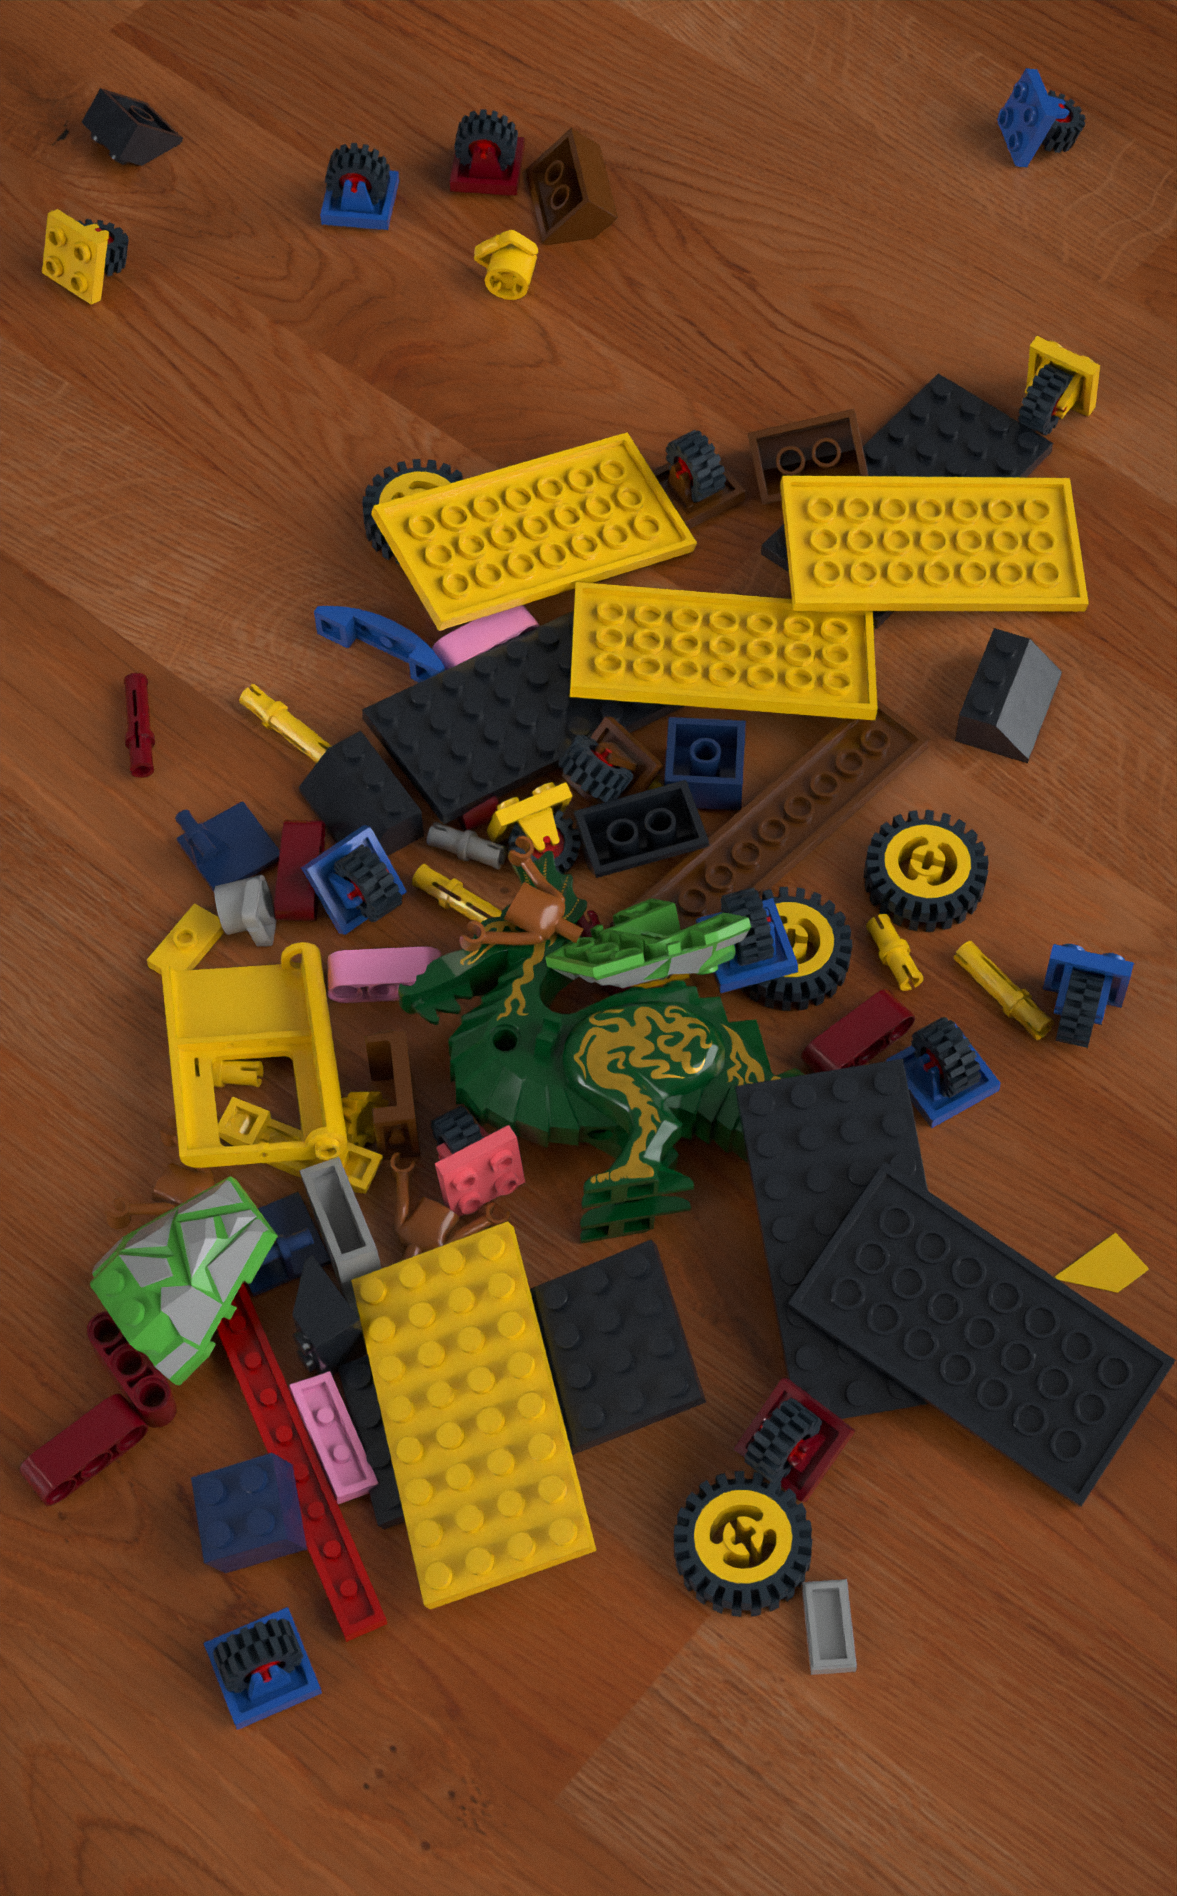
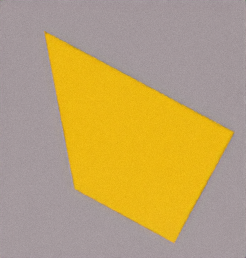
[1055,1232,1149,1293]

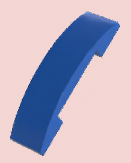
[314,606,445,683]

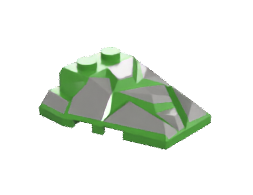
[545,898,751,988]
[90,1176,278,1386]

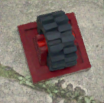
[450,109,525,196]
[734,1378,856,1503]

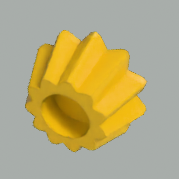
[342,1092,389,1147]

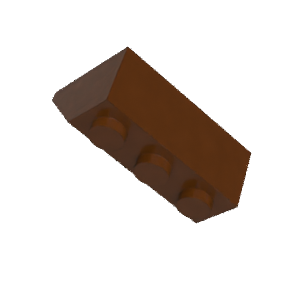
[526,128,618,245]
[747,409,868,505]

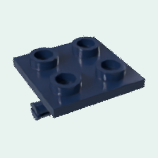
[175,801,280,892]
[247,1191,331,1297]

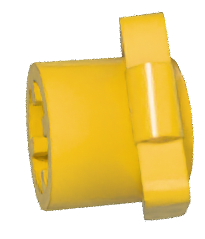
[474,230,538,300]

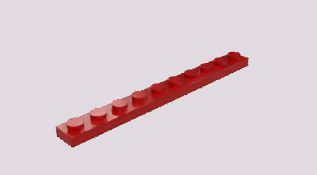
[216,1282,388,1642]

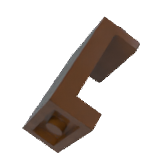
[365,1030,421,1161]

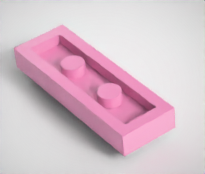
[289,1371,379,1504]

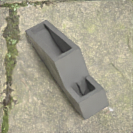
[299,1157,382,1342]

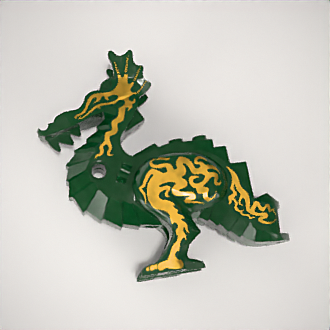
[398,850,805,1243]

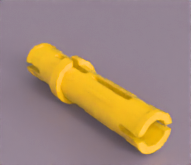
[239,684,332,763]
[412,864,502,923]
[953,941,1054,1040]

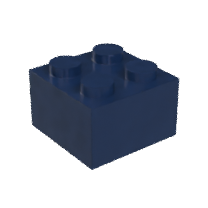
[664,717,746,810]
[191,1453,307,1573]

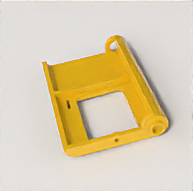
[161,942,348,1168]

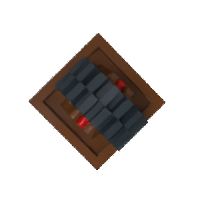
[652,430,746,529]
[558,716,664,806]

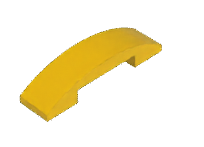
[218,1097,383,1194]

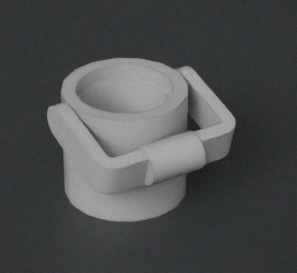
[214,875,277,946]

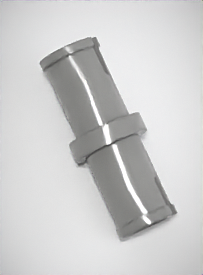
[427,822,507,869]

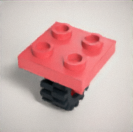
[430,1106,525,1217]

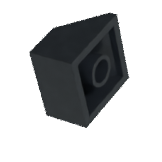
[82,88,184,166]
[292,1255,367,1376]

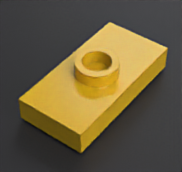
[146,903,224,975]

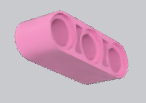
[432,605,540,670]
[327,947,443,1003]

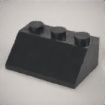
[955,628,1062,763]
[299,731,424,856]
[574,780,710,878]

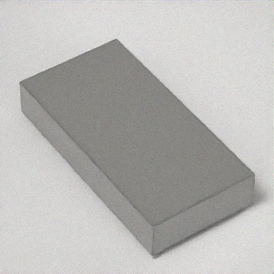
[802,1579,857,1675]

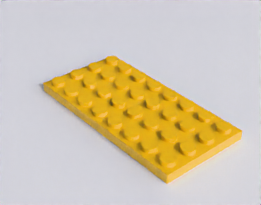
[371,432,697,631]
[780,476,1089,612]
[570,582,878,720]
[351,1221,597,1609]

